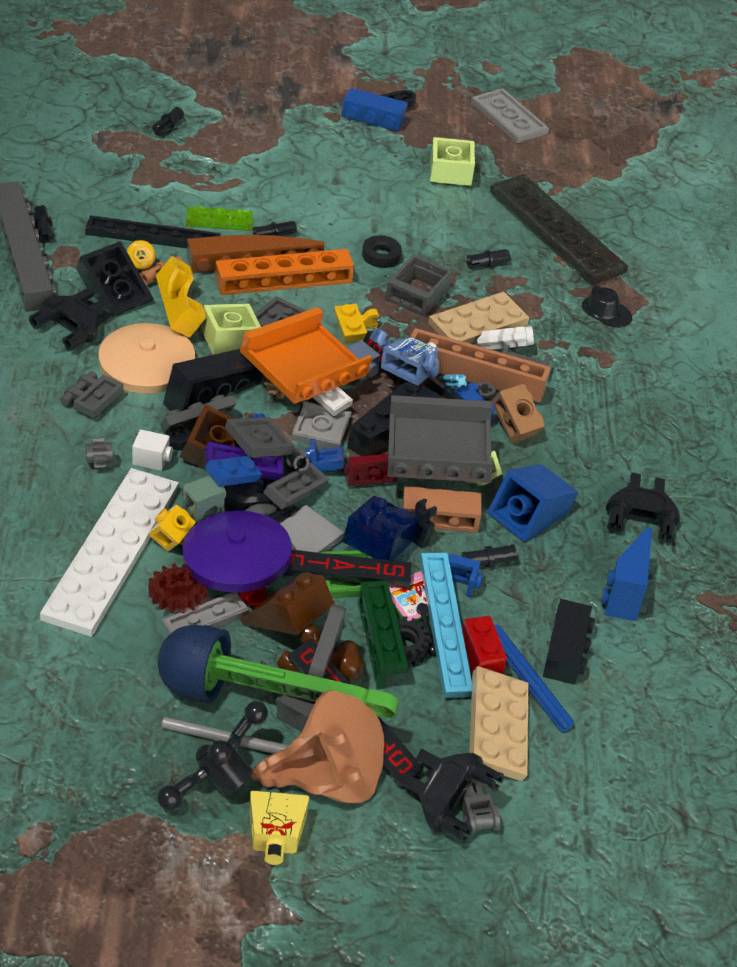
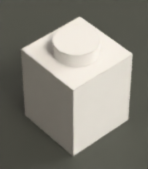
[132,429,173,471]

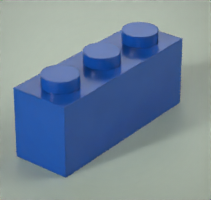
[342,88,408,131]

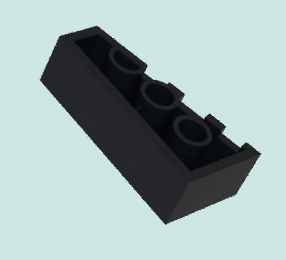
[163,349,263,412]
[347,381,444,456]

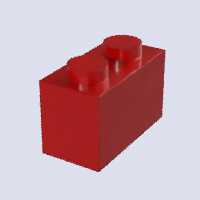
[462,615,507,675]

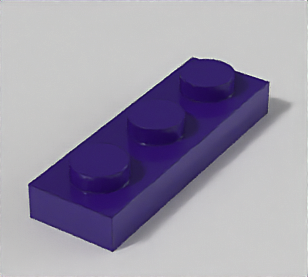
[205,442,283,480]

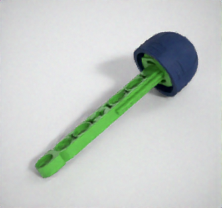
[158,625,399,718]

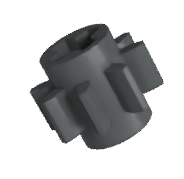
[85,437,113,468]

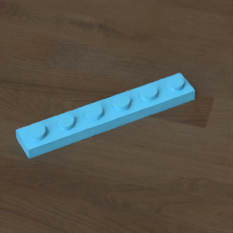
[419,553,472,698]

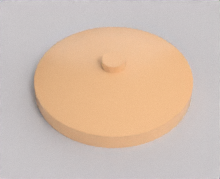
[99,323,195,394]

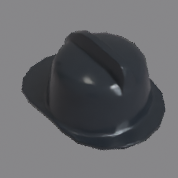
[582,286,632,328]

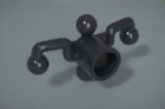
[157,701,268,810]

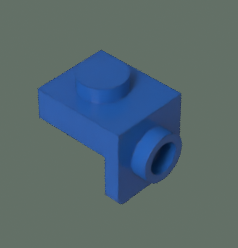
[306,438,344,472]
[448,554,483,597]

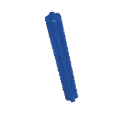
[494,624,574,732]

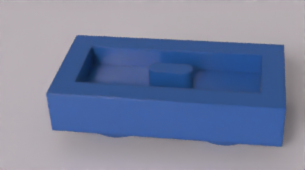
[205,456,262,487]

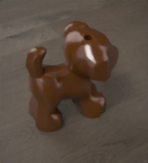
[277,624,364,683]

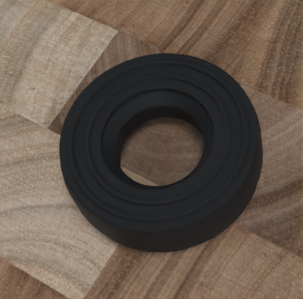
[362,235,402,268]

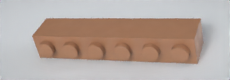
[411,328,551,403]

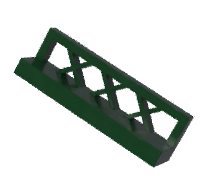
[358,580,408,689]

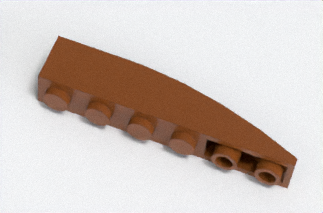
[187,235,324,273]

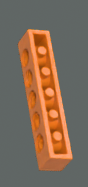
[215,249,354,296]

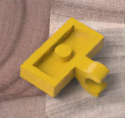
[334,304,379,343]

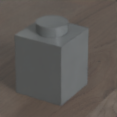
[276,694,316,732]

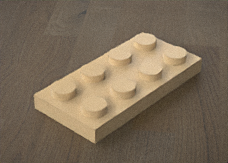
[428,291,529,344]
[469,666,528,781]

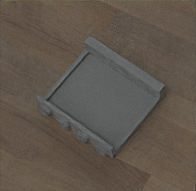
[387,395,493,483]

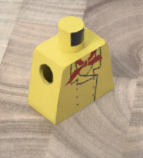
[249,791,309,865]

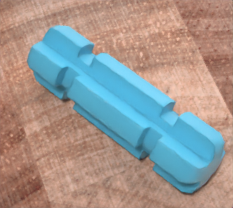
[438,374,467,388]

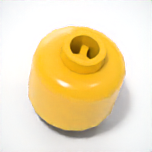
[127,240,156,270]

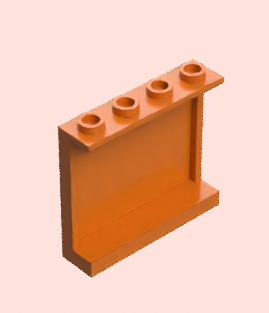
[240,307,373,404]

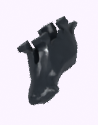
[182,479,275,511]

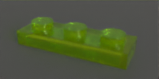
[186,206,253,231]

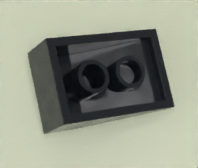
[76,241,154,317]

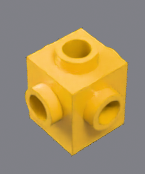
[148,504,196,552]

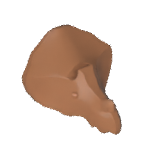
[251,690,384,803]

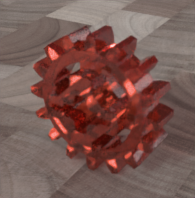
[148,563,208,613]

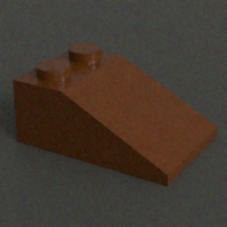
[179,404,241,469]
[240,572,334,635]

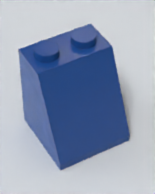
[487,464,579,542]

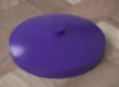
[183,511,292,592]

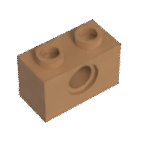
[492,384,545,444]

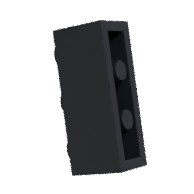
[543,599,595,685]

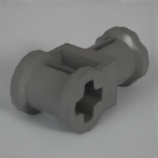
[461,779,500,835]

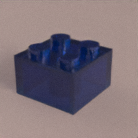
[342,495,419,560]

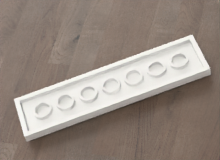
[40,468,179,637]

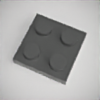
[225,417,295,458]

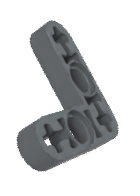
[308,604,346,678]

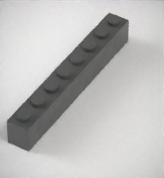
[0,181,57,312]

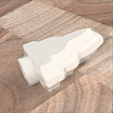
[477,326,534,350]

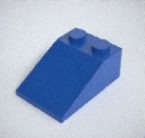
[601,527,652,621]

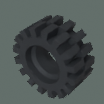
[397,616,430,669]

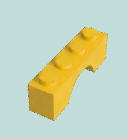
[156,256,206,338]

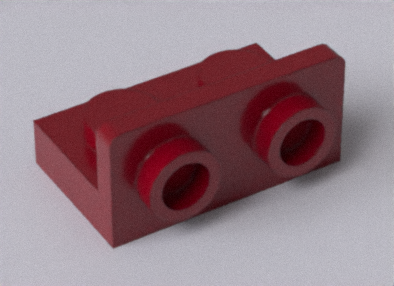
[343,454,398,486]

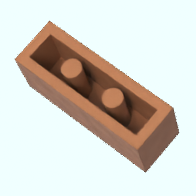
[401,486,481,533]

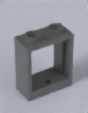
[385,254,453,316]

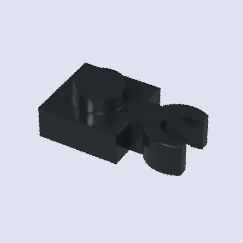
[403,499,437,548]

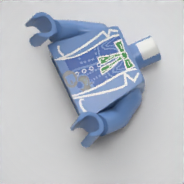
[370,327,440,386]

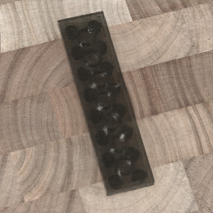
[490,174,628,285]

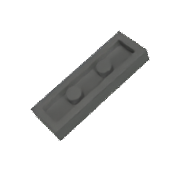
[160,395,237,434]
[263,463,329,510]

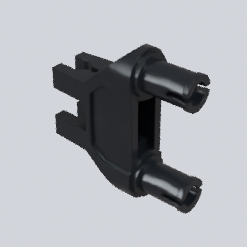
[29,288,110,351]
[606,472,680,543]
[400,749,504,843]

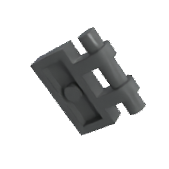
[60,371,124,418]

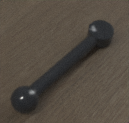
[416,603,436,656]

